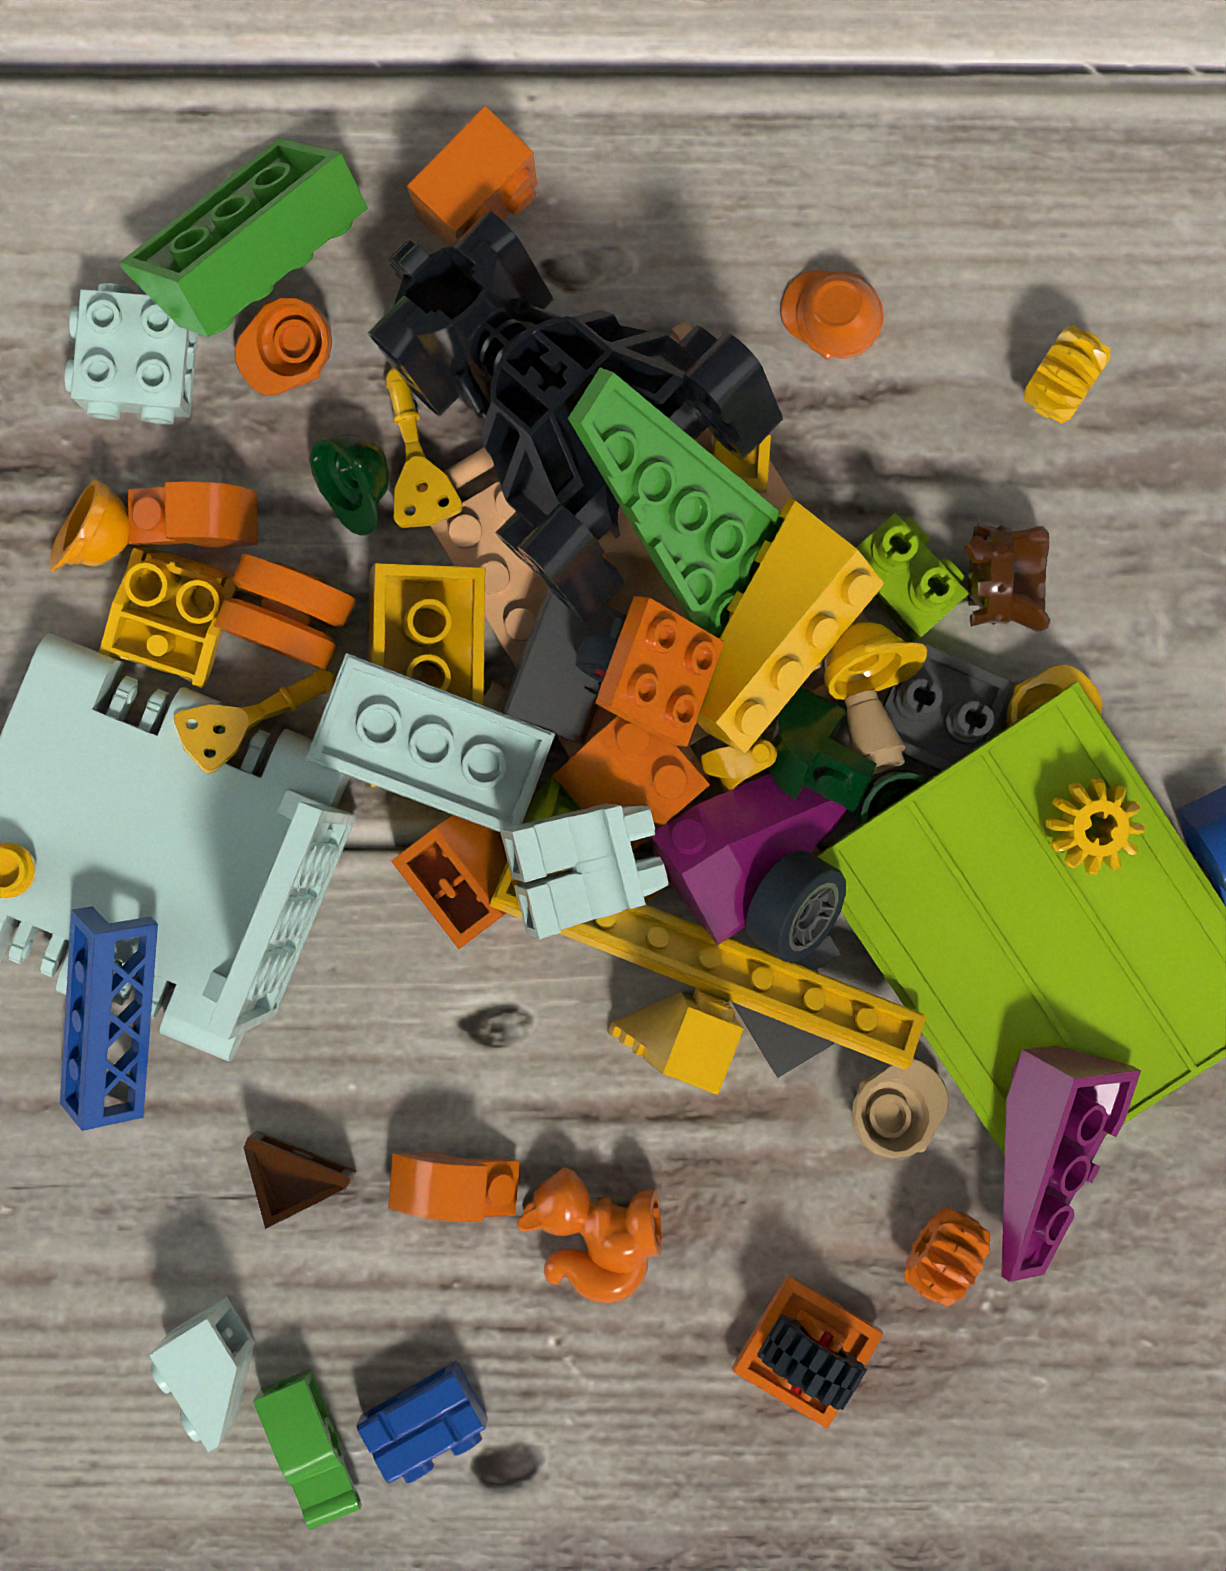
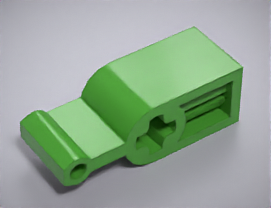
[253,1368,362,1530]

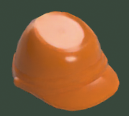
[780,270,884,359]
[234,298,333,396]

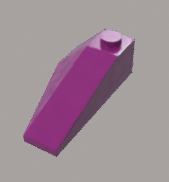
[651,774,849,945]
[1001,1046,1141,1282]

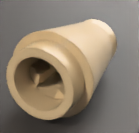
[845,690,906,775]

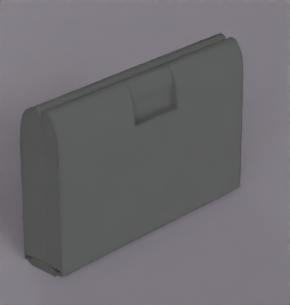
[500,588,627,745]

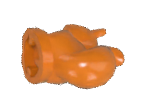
[516,1167,663,1303]

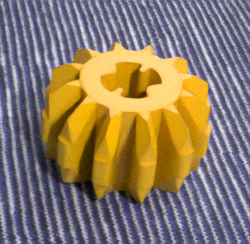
[1024,325,1110,424]
[1046,778,1145,875]

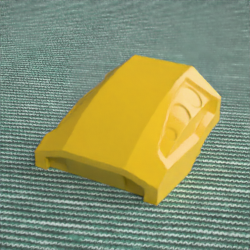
[99,546,238,688]

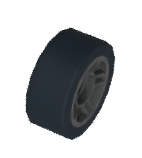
[746,850,846,963]

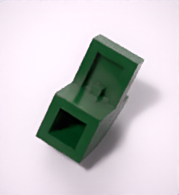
[768,686,877,812]

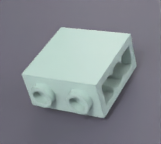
[65,283,198,424]

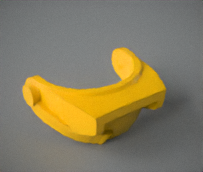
[701,740,777,793]

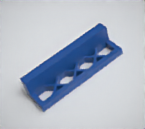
[60,906,158,1131]

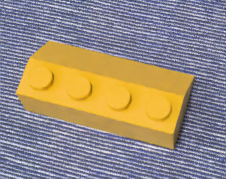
[365,563,486,788]

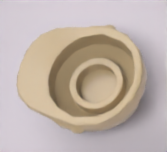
[852,1058,949,1159]

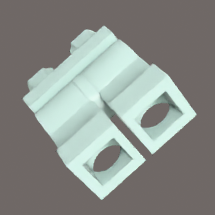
[500,803,669,940]

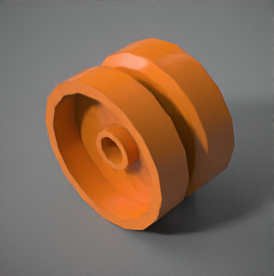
[214,554,356,672]

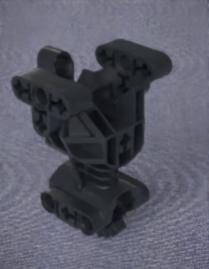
[368,210,783,623]

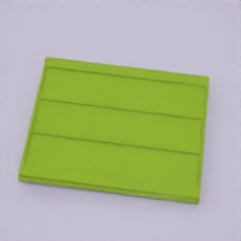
[816,681,1226,1156]

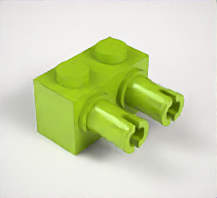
[856,512,969,640]

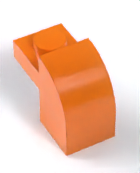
[128,481,258,549]
[388,1152,520,1222]

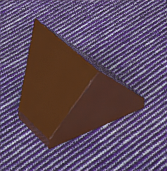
[243,1130,357,1229]

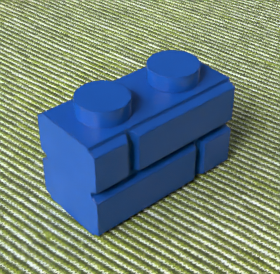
[356,1361,488,1484]

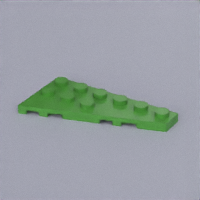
[568,368,785,638]

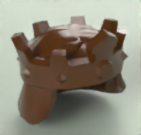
[964,522,1051,632]

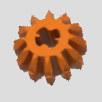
[904,1207,990,1307]

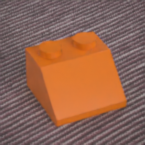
[553,716,710,851]

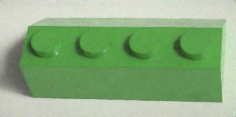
[119,138,368,337]

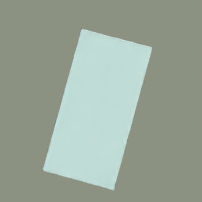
[305,653,555,833]

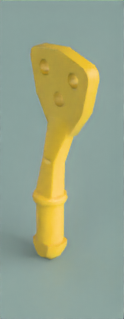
[385,368,463,528]
[174,669,336,774]

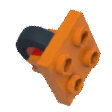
[575,596,724,747]

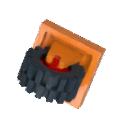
[732,1273,884,1429]

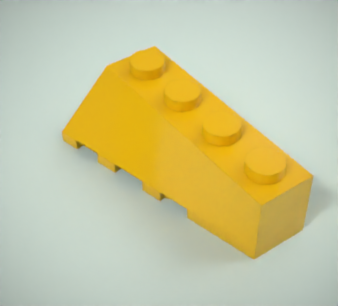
[696,498,885,754]
[607,988,744,1095]

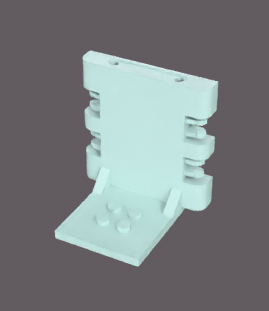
[0,633,357,1062]

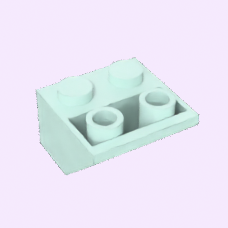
[149,1296,255,1453]

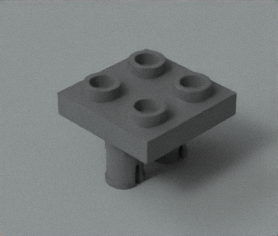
[883,639,1014,771]

